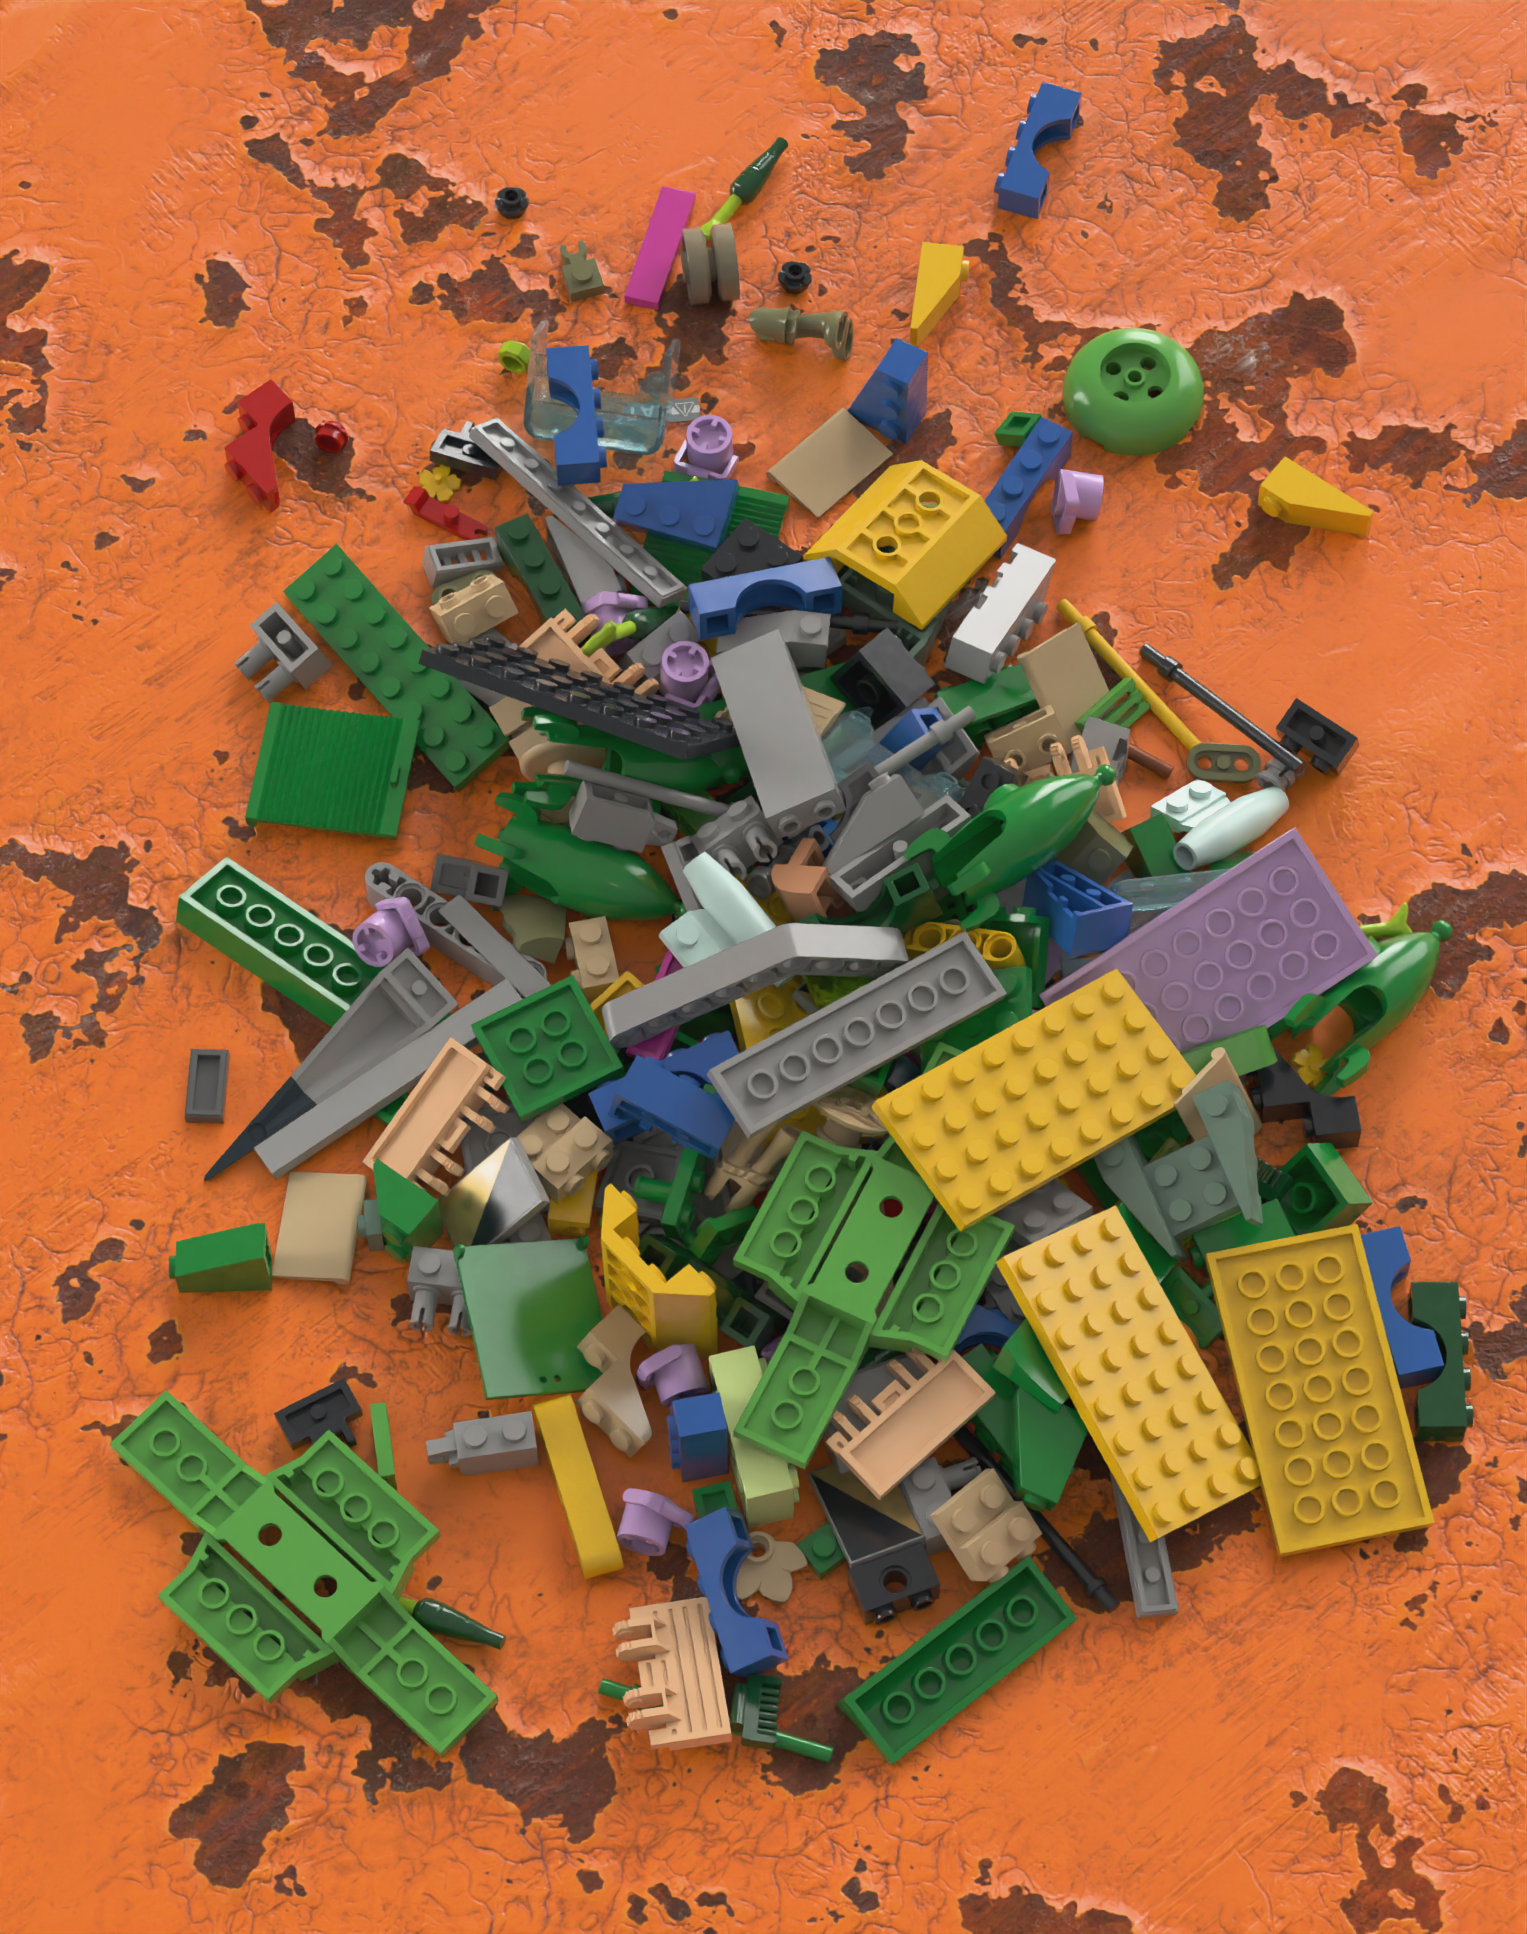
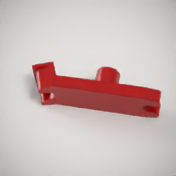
[403,486,488,540]

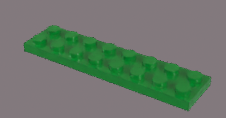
[283,543,511,792]

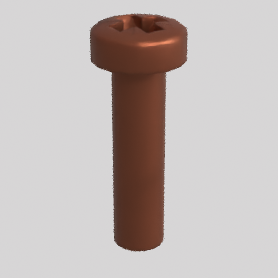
[1128,743,1174,779]

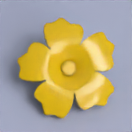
[419,465,461,503]
[1291,1044,1328,1088]

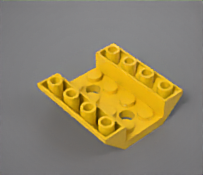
[805,460,1007,630]
[601,1184,719,1359]

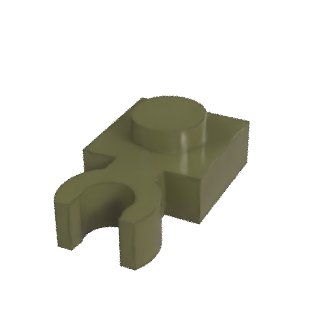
[560,240,605,302]

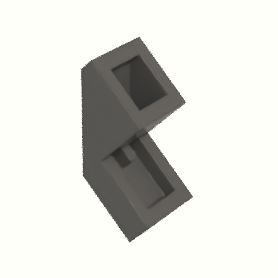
[430,853,509,907]

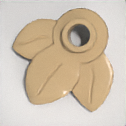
[736,1531,807,1603]

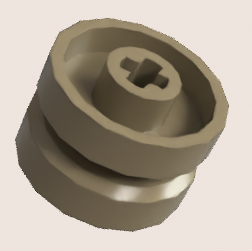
[681,223,740,306]

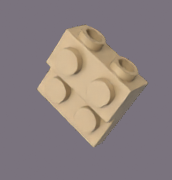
[516,1103,613,1203]
[930,1469,1042,1583]

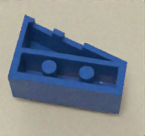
[613,479,741,554]
[1022,860,1133,958]

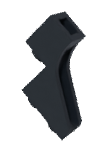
[1246,1047,1362,1149]

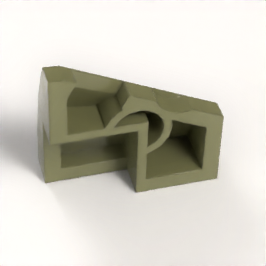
[490,895,567,964]

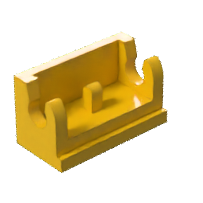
[548,1170,598,1236]

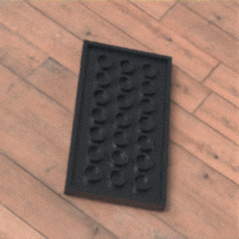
[418,635,741,760]

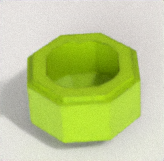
[498,340,534,374]

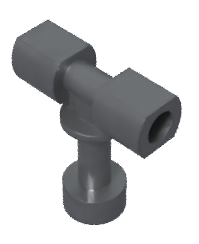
[745,825,830,899]

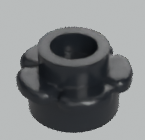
[495,187,529,219]
[778,261,812,294]

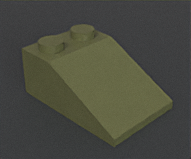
[1003,772,1134,886]

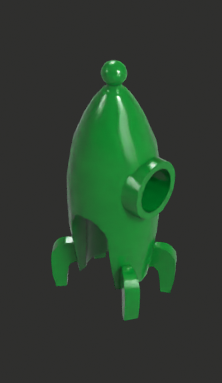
[512,706,742,814]
[903,764,1116,933]
[474,792,687,921]
[1267,920,1452,1096]

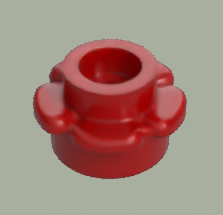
[315,421,349,453]

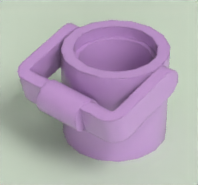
[673,415,739,480]
[1050,469,1103,534]
[581,591,649,656]
[660,641,721,709]
[352,897,430,967]
[636,1344,710,1407]
[616,1488,695,1556]

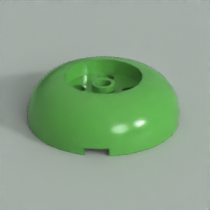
[1062,328,1204,456]

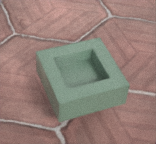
[357,1199,385,1251]

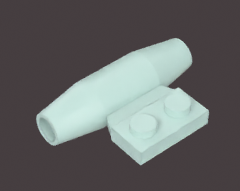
[1150,779,1289,870]
[658,852,797,988]

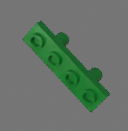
[634,1083,718,1240]

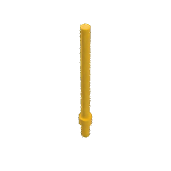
[1056,599,1202,751]

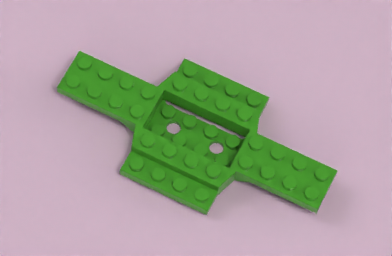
[733,1042,1015,1469]
[110,1390,499,1758]

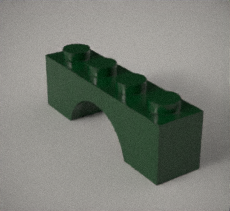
[495,513,591,649]
[795,862,943,981]
[638,1233,785,1350]
[1408,1282,1473,1442]

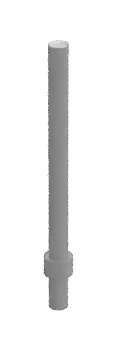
[786,706,977,840]
[563,760,734,817]

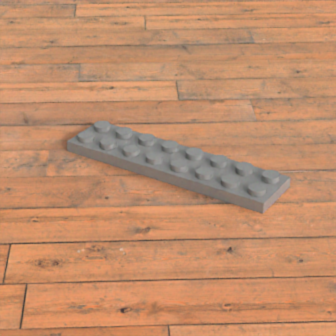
[707,931,1007,1139]

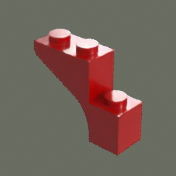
[224,379,296,513]

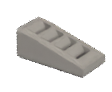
[422,537,504,589]

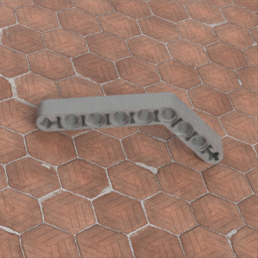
[365,862,547,999]
[601,923,909,1048]

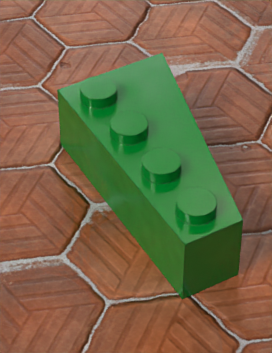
[933,664,1040,751]
[962,1343,1076,1480]

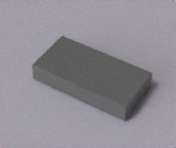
[185,1049,230,1124]

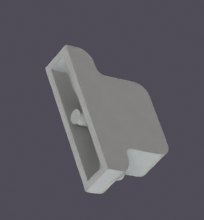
[829,795,971,912]

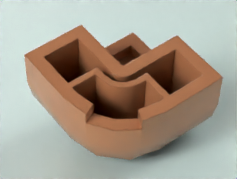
[771,838,856,922]

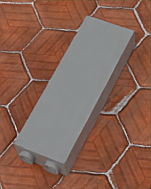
[711,629,846,840]

